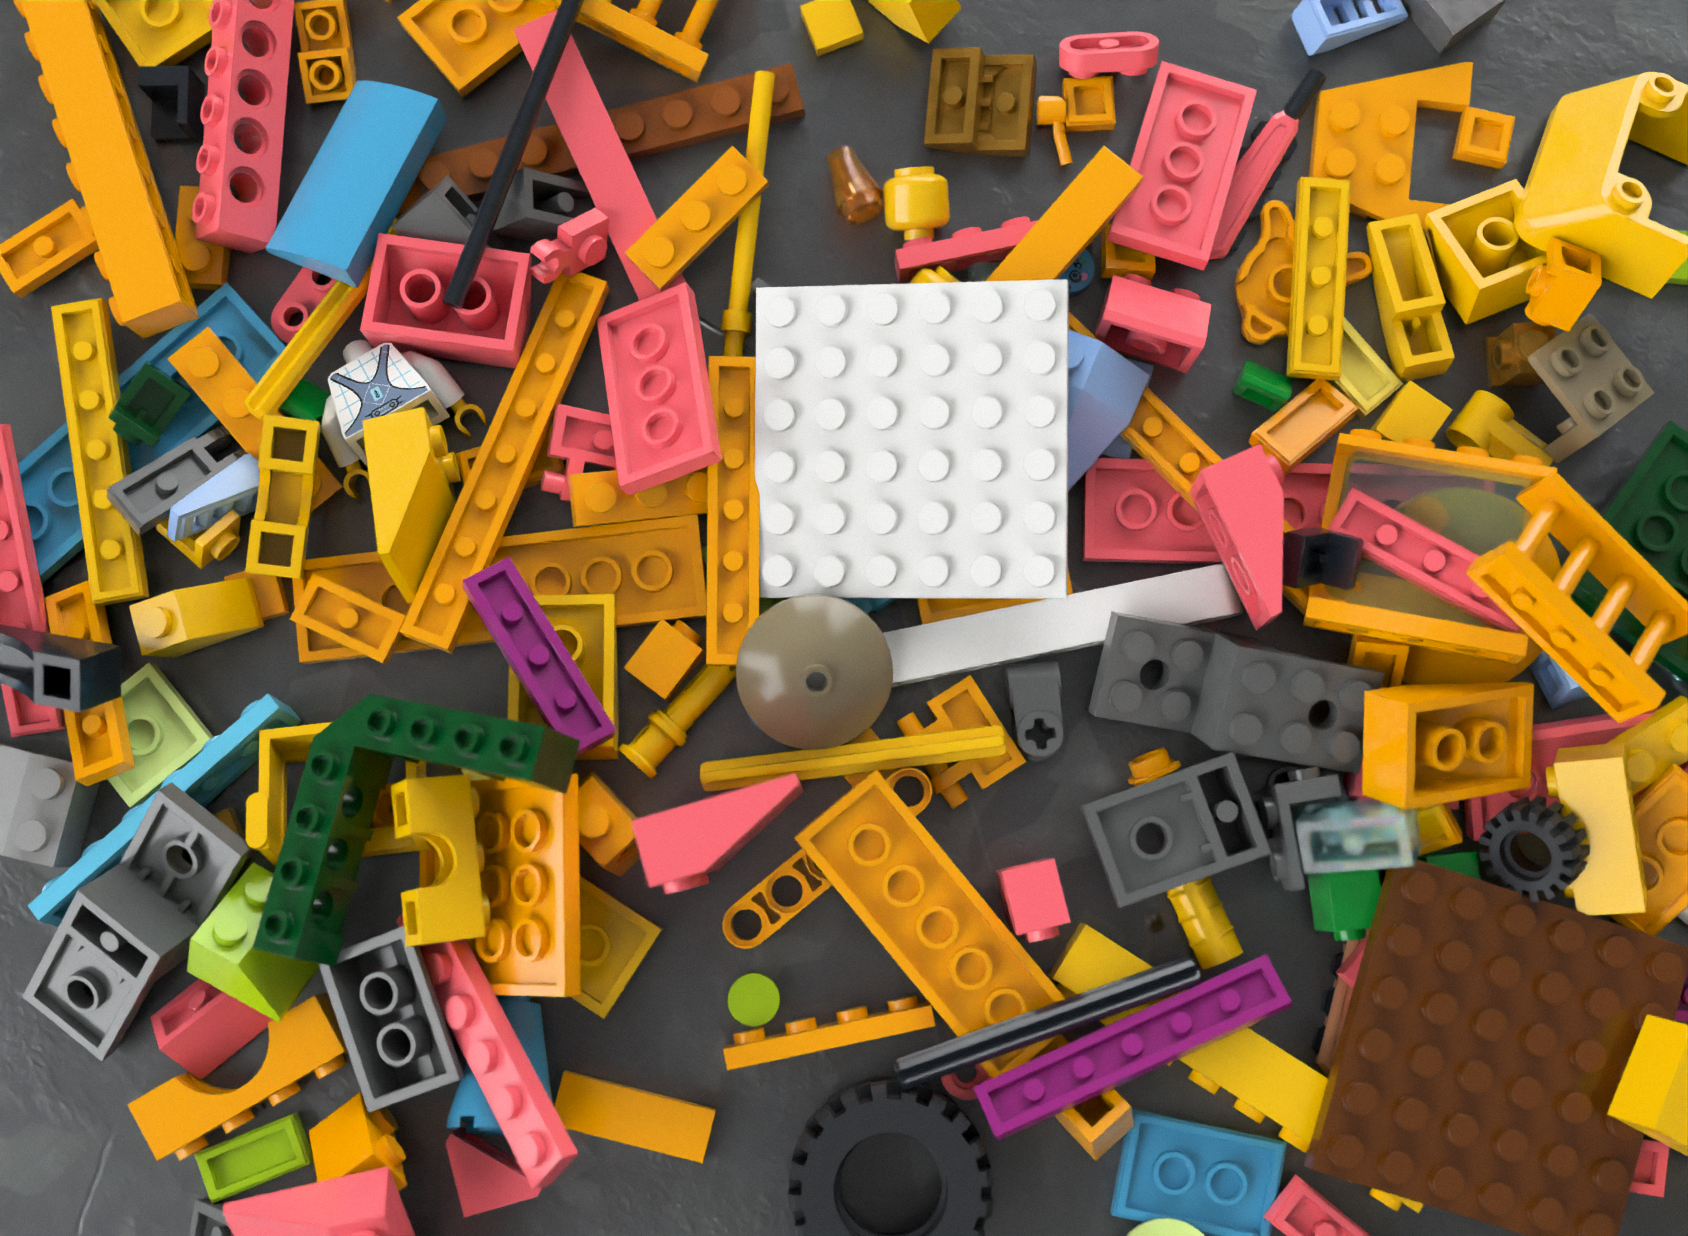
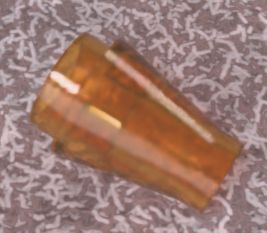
[826,146,884,225]

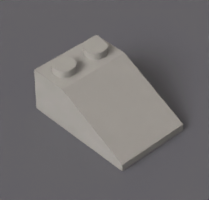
[0,743,100,867]

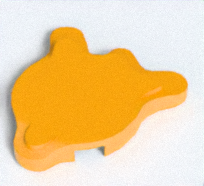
[1235,200,1373,345]

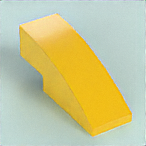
[1366,213,1455,382]

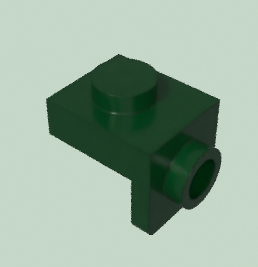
[108,361,191,447]

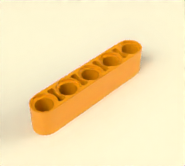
[722,767,932,949]

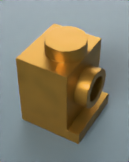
[1484,322,1556,388]

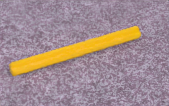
[700,725,1007,792]

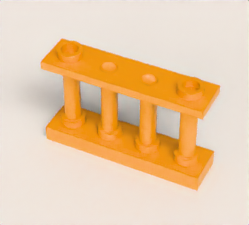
[537,0,719,83]
[1466,472,1688,723]

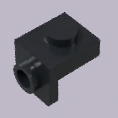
[1282,527,1364,590]

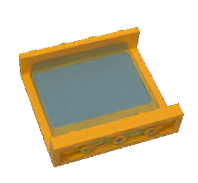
[1303,429,1558,664]

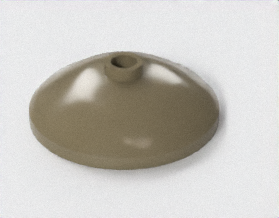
[736,594,893,750]

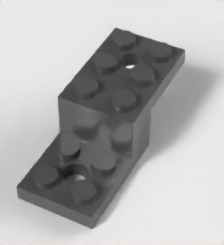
[1088,611,1384,774]
[1080,720,1356,908]
[22,782,252,1061]

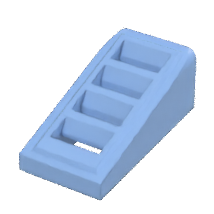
[1292,0,1408,56]
[167,453,259,542]

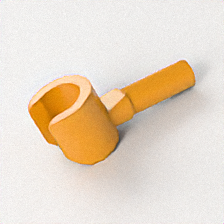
[1036,96,1073,166]

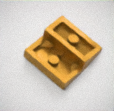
[924,47,1037,156]

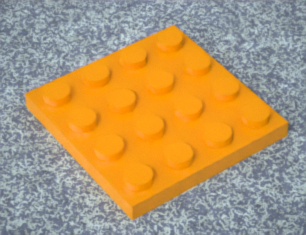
[419,774,581,996]

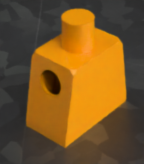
[578,770,641,877]

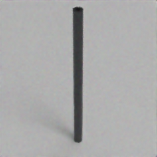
[443,0,584,309]

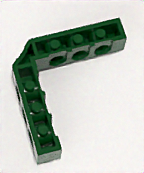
[253,694,580,967]

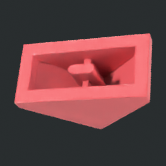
[445,1127,546,1218]

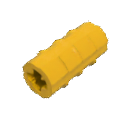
[1166,876,1243,970]

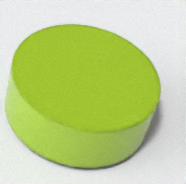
[728,972,780,1026]

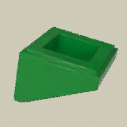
[1232,360,1292,412]
[280,380,330,436]

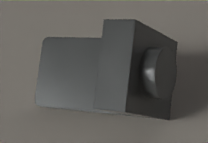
[1259,767,1341,891]

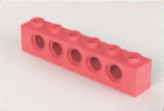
[192,0,294,254]

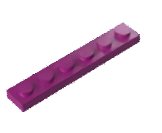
[973,954,1292,1141]

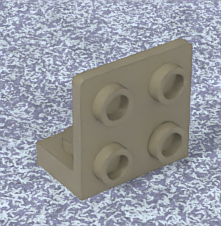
[1528,314,1654,464]

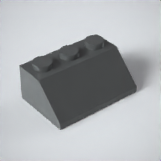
[318,926,465,1113]

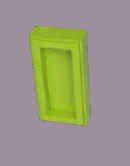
[194,1112,314,1204]

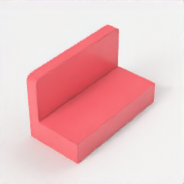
[150,979,273,1079]

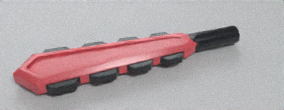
[1209,69,1326,260]

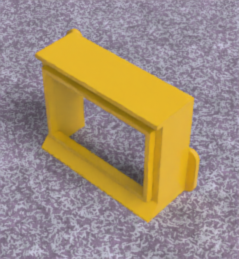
[246,722,431,867]

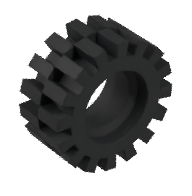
[1479,796,1590,902]

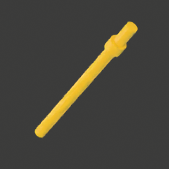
[721,71,775,357]

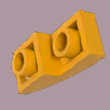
[294,0,356,104]

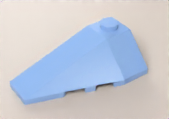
[1068,329,1150,491]

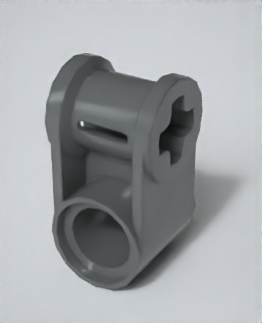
[1004,661,1064,762]

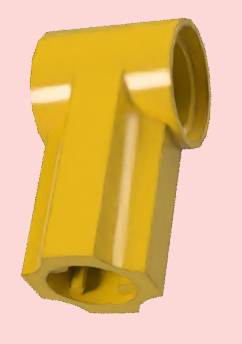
[1445,390,1553,467]

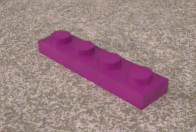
[462,557,616,758]

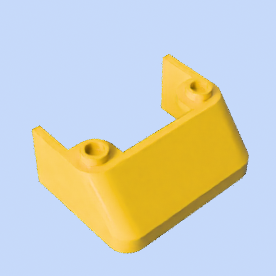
[1514,72,1688,299]

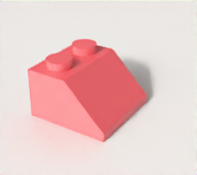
[1093,274,1211,373]

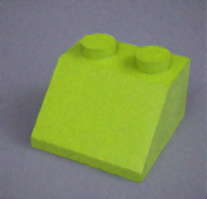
[187,862,320,1023]

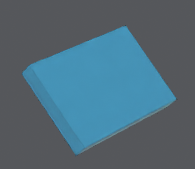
[1110,1108,1287,1236]

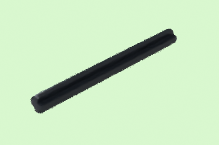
[894,956,1201,1089]

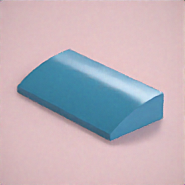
[266,81,448,288]

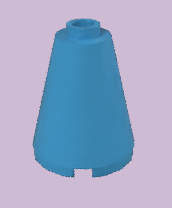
[446,995,552,1136]

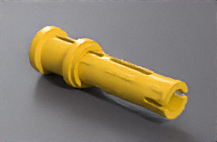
[618,664,736,780]

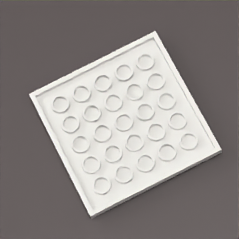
[755,279,1069,599]

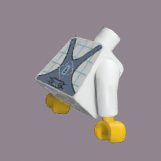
[321,340,486,499]

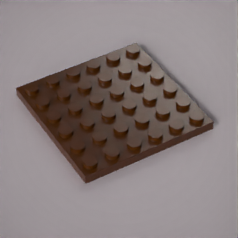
[1304,853,1688,1236]

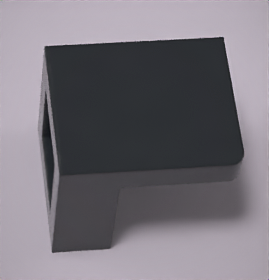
[138,66,205,142]

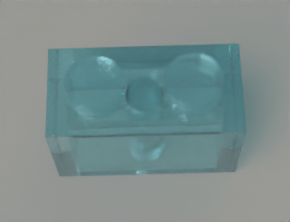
[1296,799,1422,874]

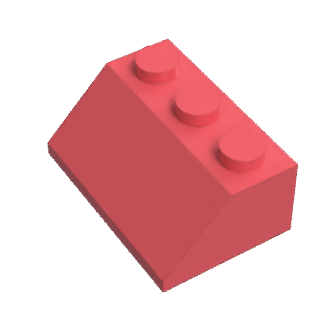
[360,233,532,369]

